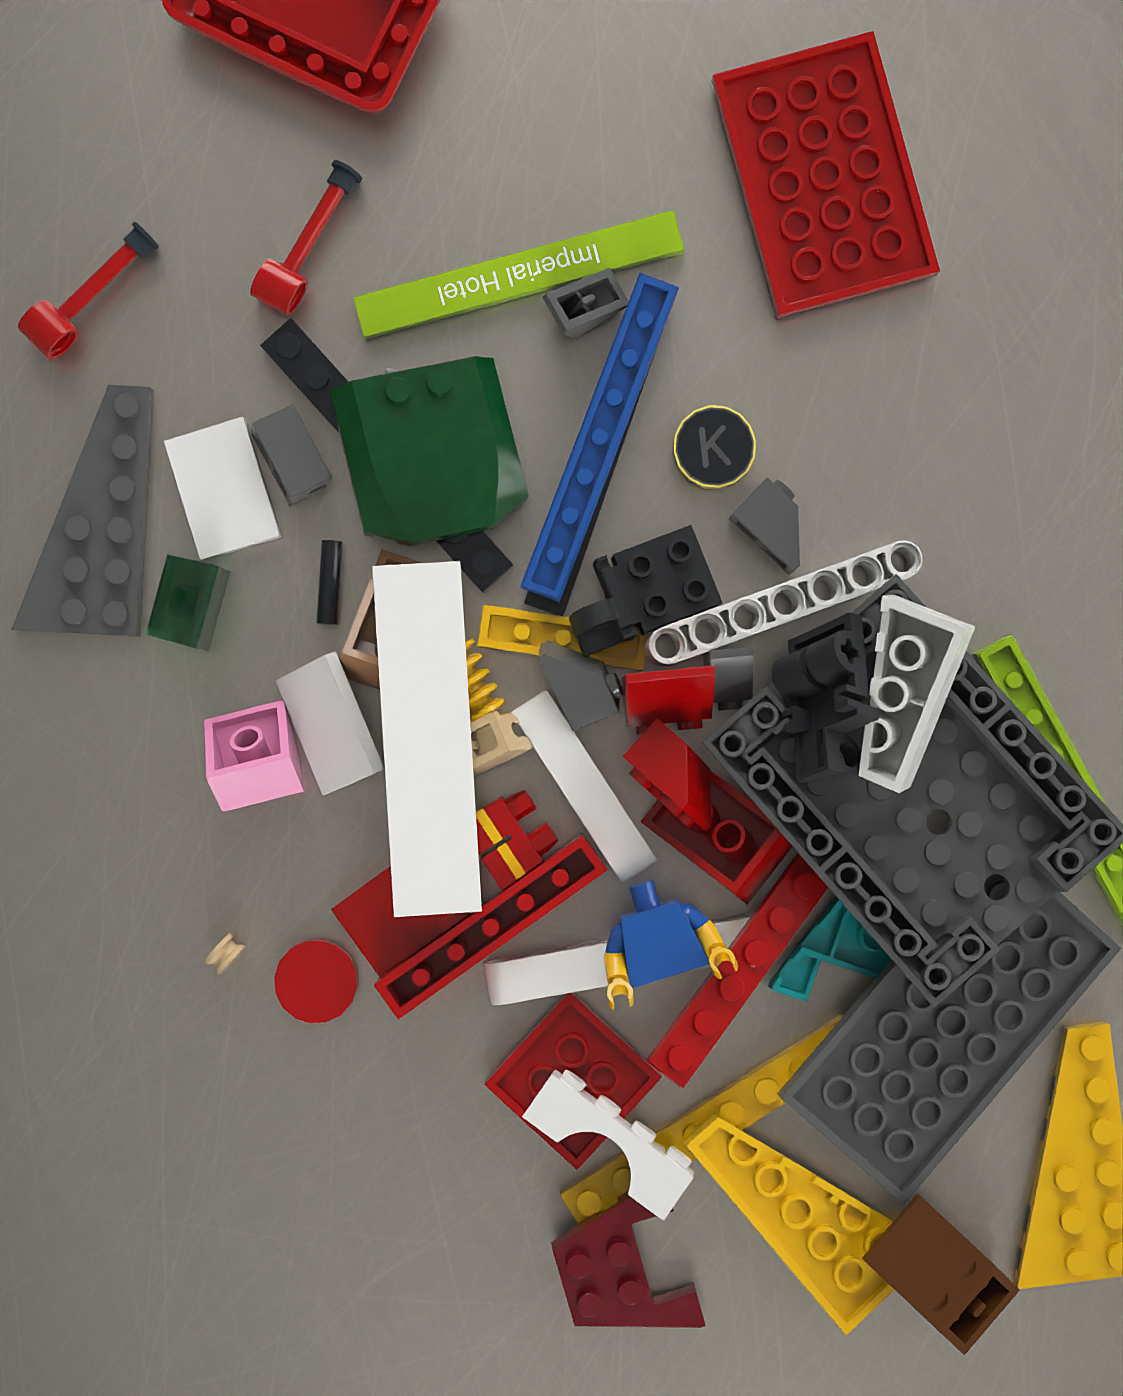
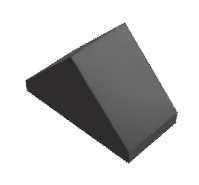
[542,268,629,339]

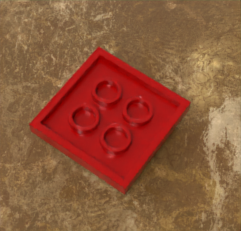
[484,992,662,1170]

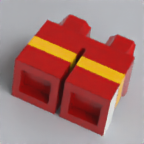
[476,790,558,890]

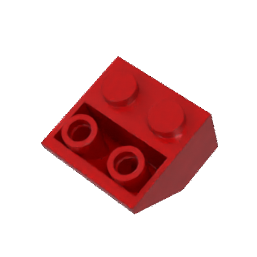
[622,718,712,832]

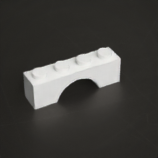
[522,1069,694,1221]

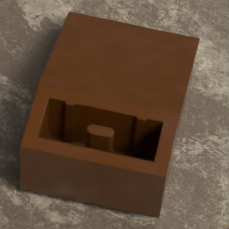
[862,1194,1020,1355]

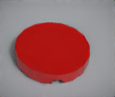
[274,939,359,1024]

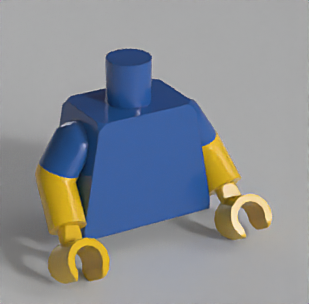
[604,880,738,1010]

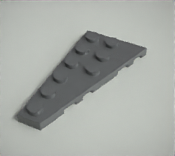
[11,385,154,637]

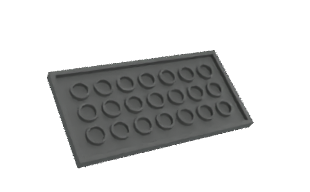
[777,874,1122,1205]

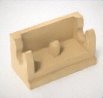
[470,711,533,777]

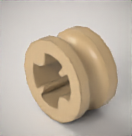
[204,933,246,975]

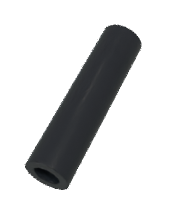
[316,540,343,625]

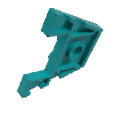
[767,896,891,1002]

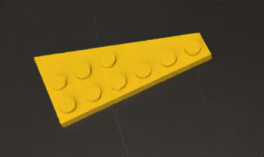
[1013,1021,1123,1289]
[683,1114,894,1336]

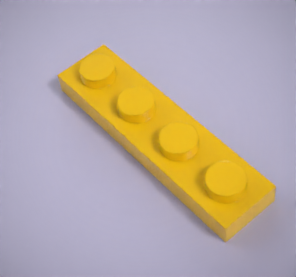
[477,605,649,671]

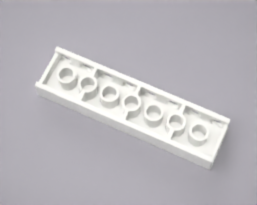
[372,561,482,917]

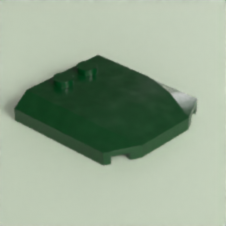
[330,356,529,546]

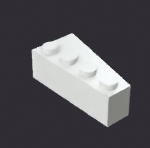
[858,595,975,793]

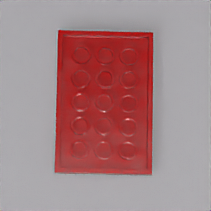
[711,31,940,319]

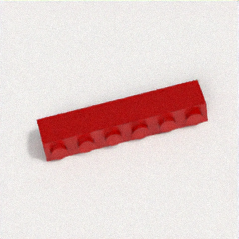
[374,833,607,1020]

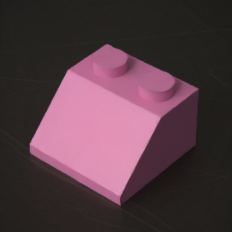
[204,700,304,812]

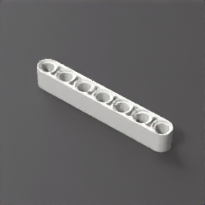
[644,540,923,667]
[483,912,754,1005]

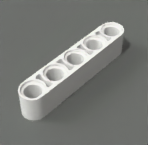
[511,690,657,884]

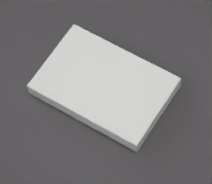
[164,417,282,561]
[276,651,385,796]

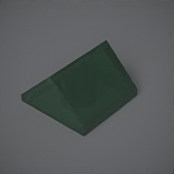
[146,554,230,651]

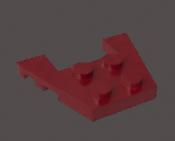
[551,1190,706,1328]

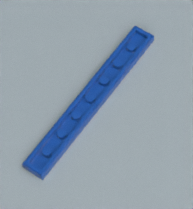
[520,273,679,603]

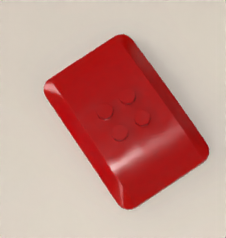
[162,0,441,113]

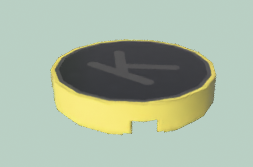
[673,405,756,490]

